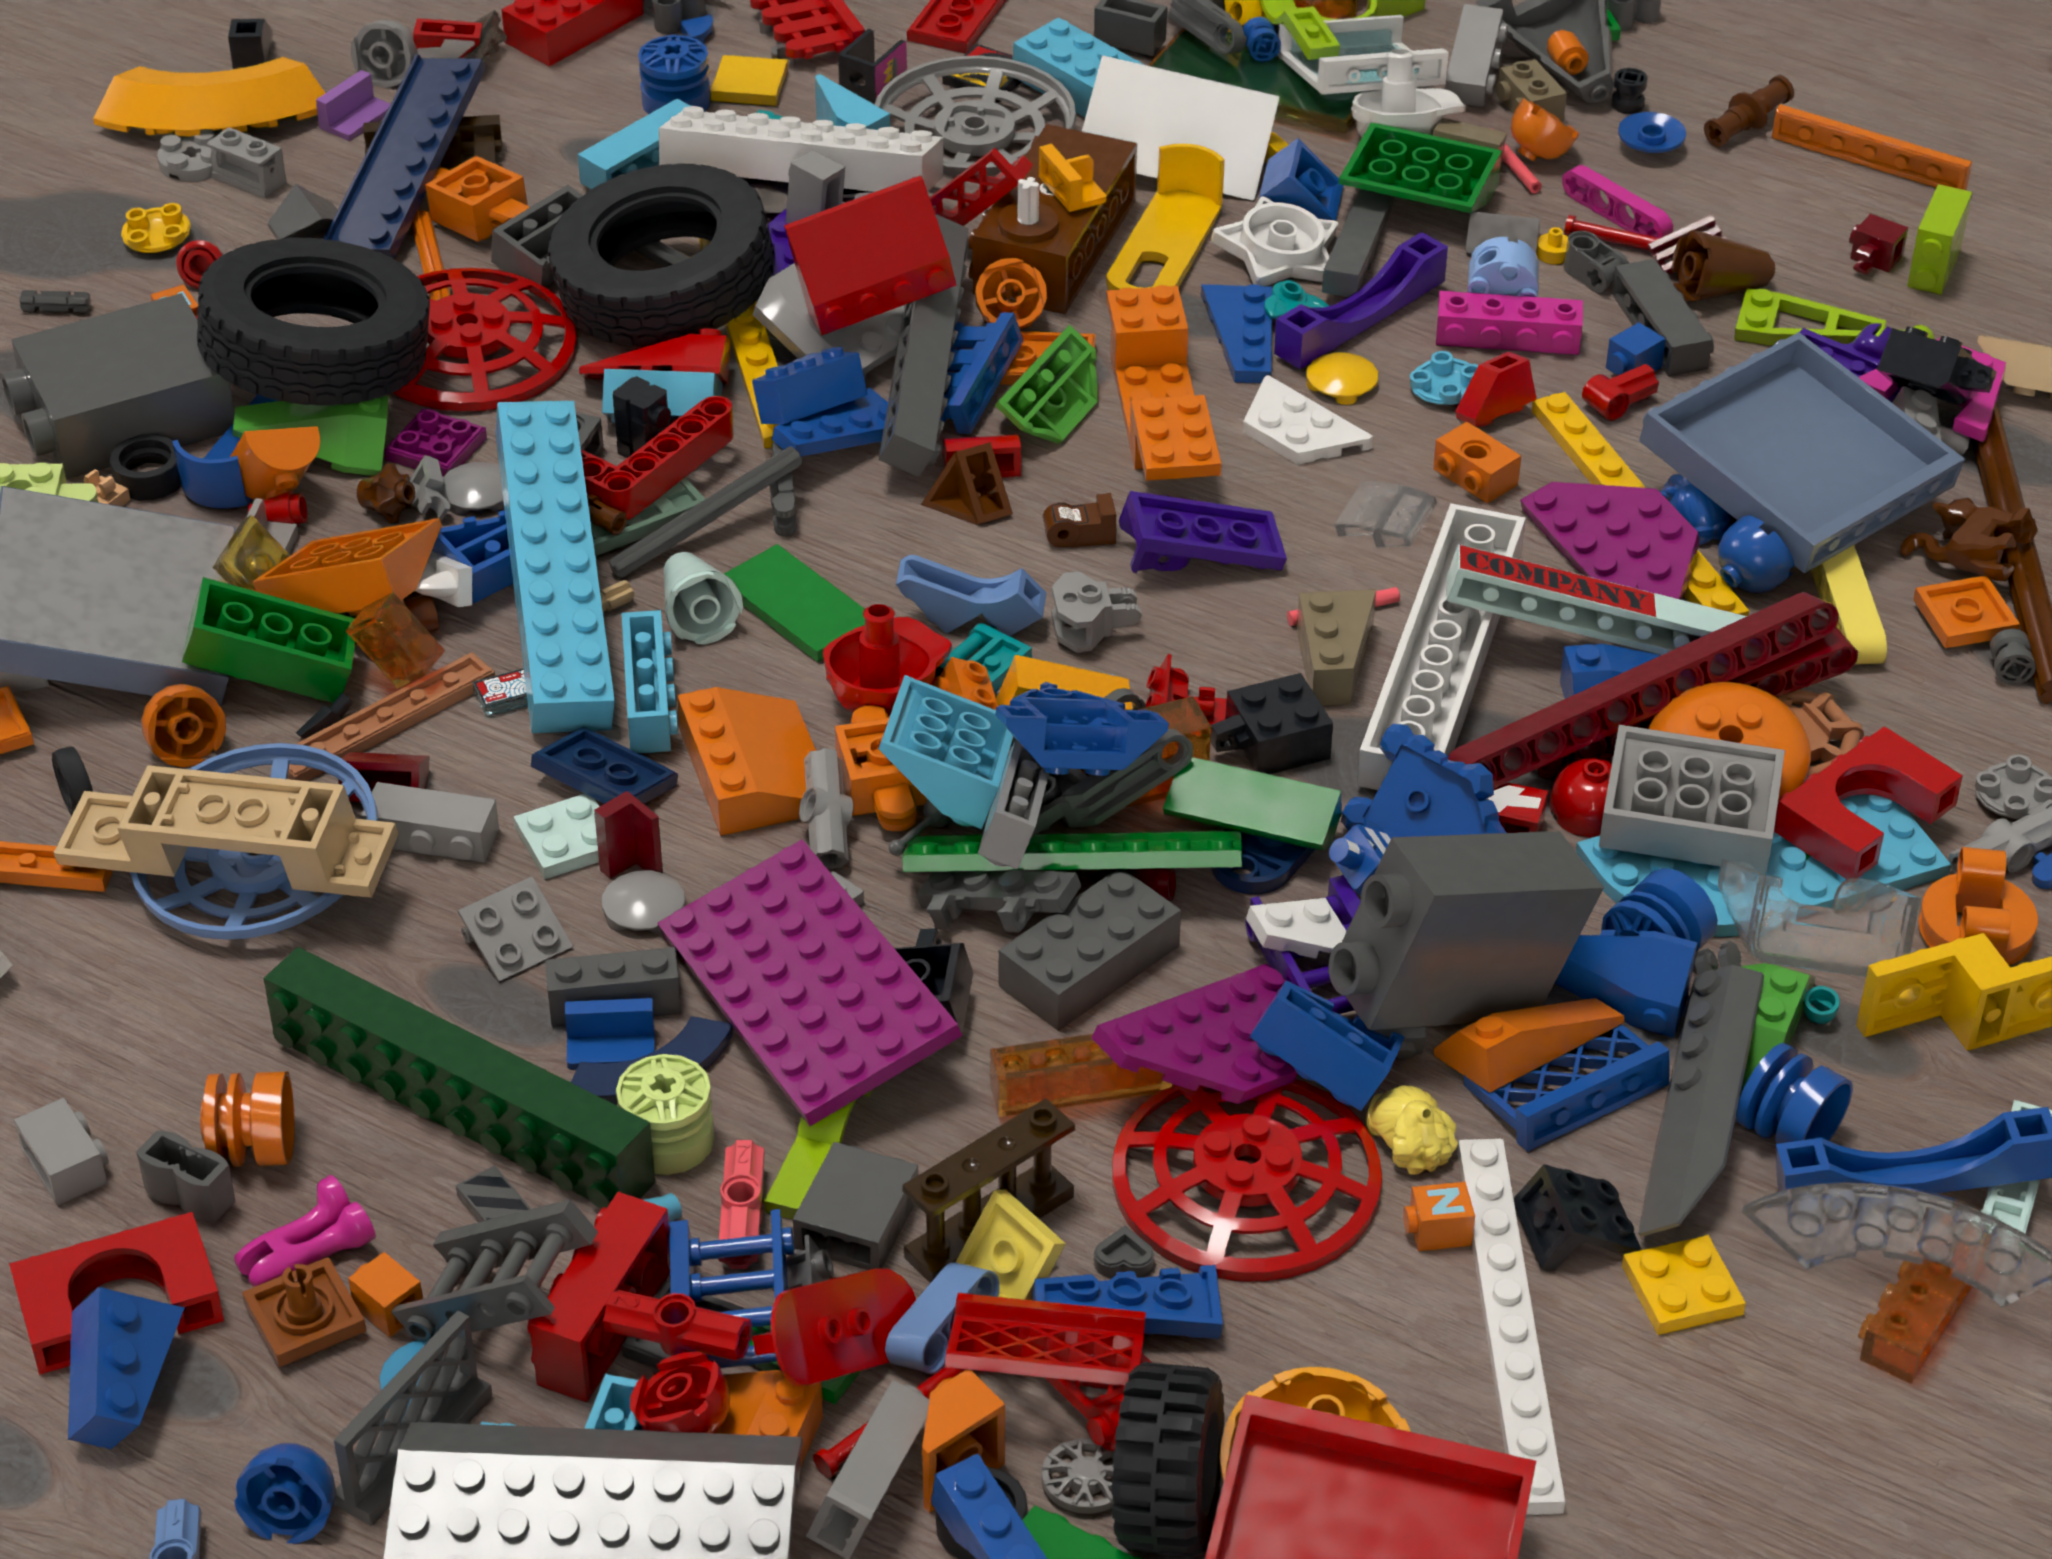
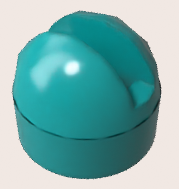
[1803,986,1840,1024]

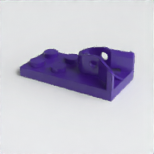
[1119,491,1287,574]

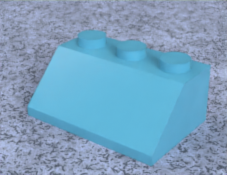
[602,369,723,425]

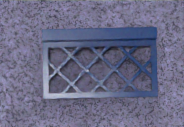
[1464,1024,1670,1152]

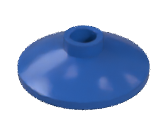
[1618,112,1686,153]

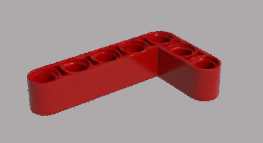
[581,396,734,520]

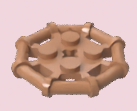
[1726,689,1864,779]

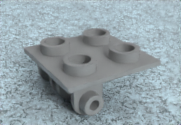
[457,876,573,983]

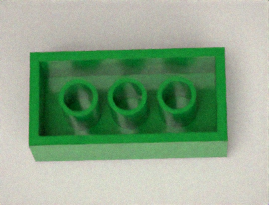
[182,577,358,703]

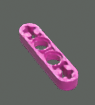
[1562,165,1673,238]

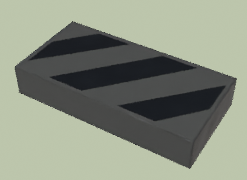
[456,1165,531,1222]

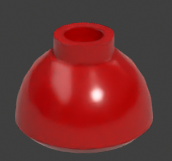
[176,240,223,289]

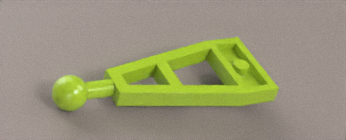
[1734,288,1934,345]

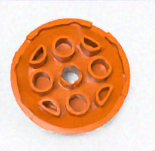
[1648,682,1811,800]

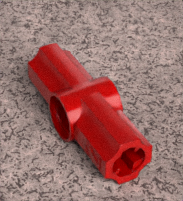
[603,1290,752,1361]

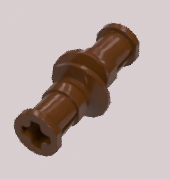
[1703,75,1795,148]

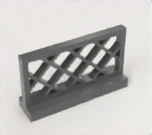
[334,1311,493,1526]

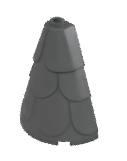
[1476,0,1613,103]

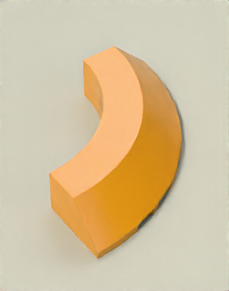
[93,57,325,136]

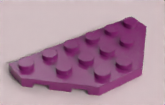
[1520,482,1700,600]
[1091,963,1298,1104]

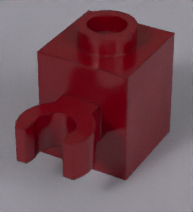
[1849,213,1909,275]

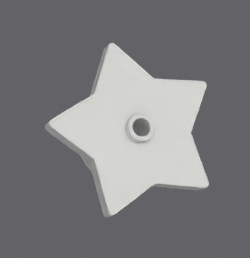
[1211,196,1338,286]

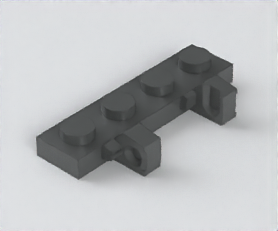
[916,870,1081,932]

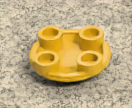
[121,203,191,253]
[1306,352,1378,405]

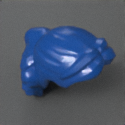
[1659,474,1733,545]

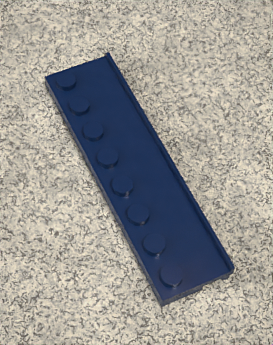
[324,55,486,259]

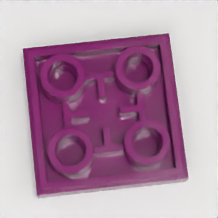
[384,409,487,477]

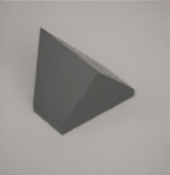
[268,184,338,239]

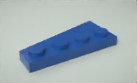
[1201,284,1272,383]
[772,388,888,457]

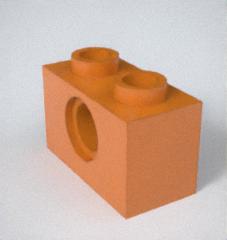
[1433,421,1521,504]

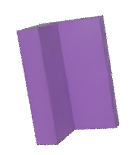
[316,70,391,141]

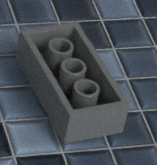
[998,869,1181,1031]

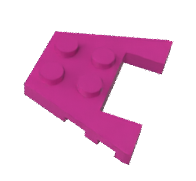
[1858,338,2006,442]

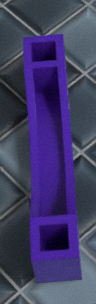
[1274,232,1448,369]

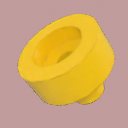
[1536,227,1568,264]

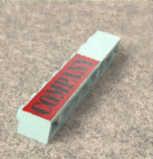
[1447,544,1747,655]

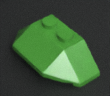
[995,324,1098,444]
[1741,963,1816,1091]

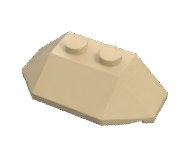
[1977,334,2052,400]

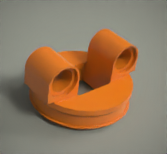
[1918,847,2038,965]

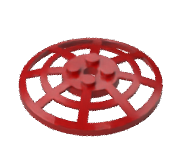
[393,268,576,412]
[1112,1079,1382,1281]

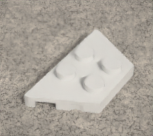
[1243,375,1373,465]

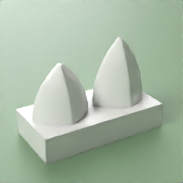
[415,552,472,607]

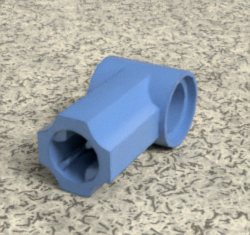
[149,1499,202,1559]

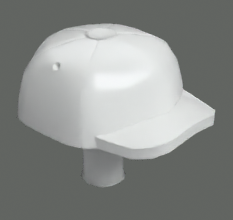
[1351,49,1465,137]

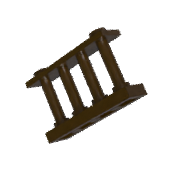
[902,1098,1075,1283]

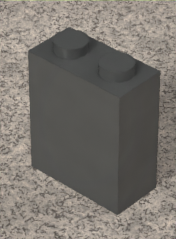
[793,1142,919,1270]

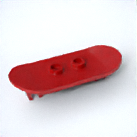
[752,1269,917,1387]

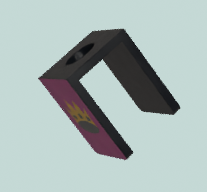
[838,29,907,103]

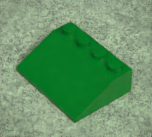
[1339,122,1502,213]

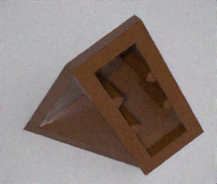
[921,442,1013,525]

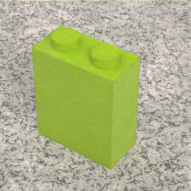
[1907,184,1972,295]

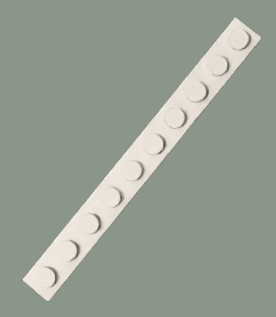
[1457,1138,1565,1515]

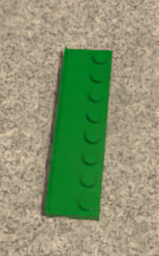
[902,831,1242,872]

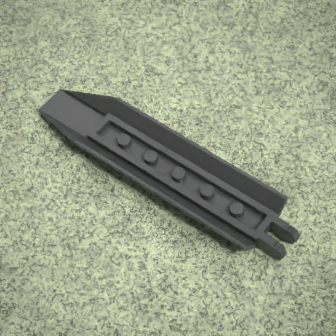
[1638,941,1764,1237]

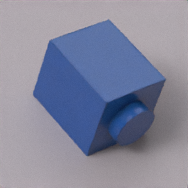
[1606,322,1666,376]

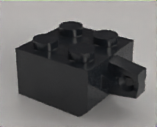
[1877,326,1997,405]
[1210,673,1333,774]
[894,928,974,1034]

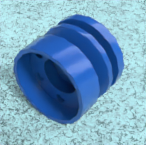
[638,35,711,114]
[1601,868,1718,952]
[1736,1043,1853,1144]

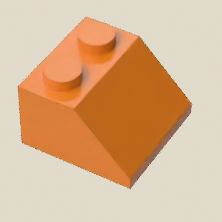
[922,1369,1005,1513]

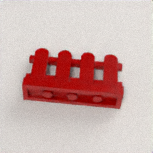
[750,0,865,60]

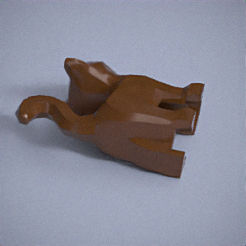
[1900,497,2038,582]

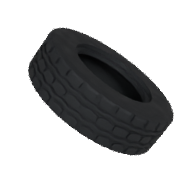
[548,163,776,346]
[197,238,430,406]

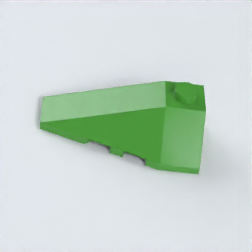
[232,396,389,476]

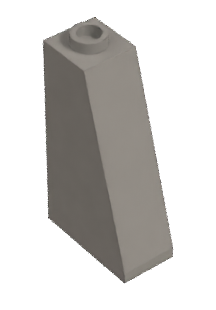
[806,1380,929,1559]

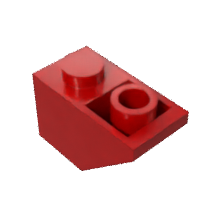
[1455,352,1537,427]

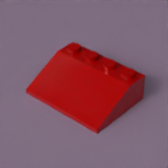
[784,175,957,336]

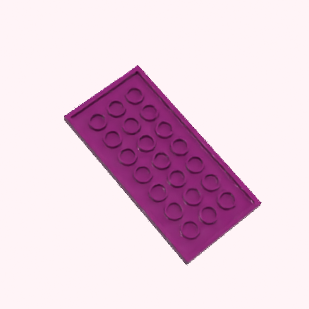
[657,839,962,1126]

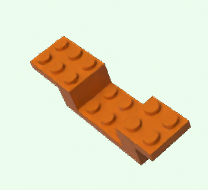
[1106,285,1221,481]

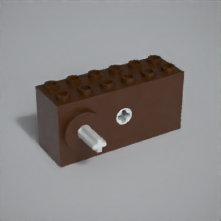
[968,124,1137,314]

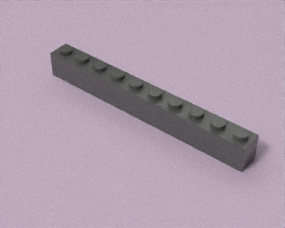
[878,214,970,477]

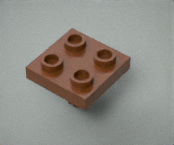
[242,1257,367,1368]

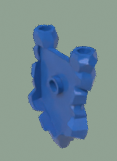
[1341,724,1507,837]

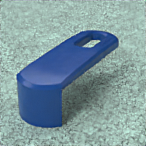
[172,395,278,508]

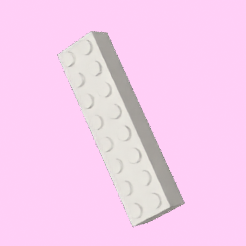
[659,106,943,192]

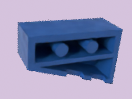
[752,347,868,424]
[431,510,513,604]

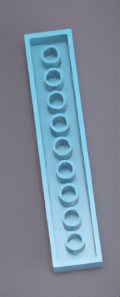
[495,401,615,733]

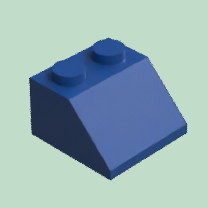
[1259,138,1343,221]

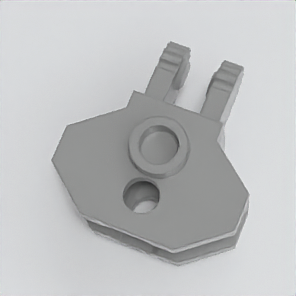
[1051,571,1142,653]

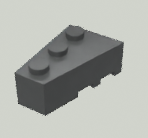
[491,185,583,298]

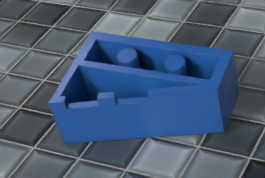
[1249,981,1405,1111]
[68,1287,184,1449]

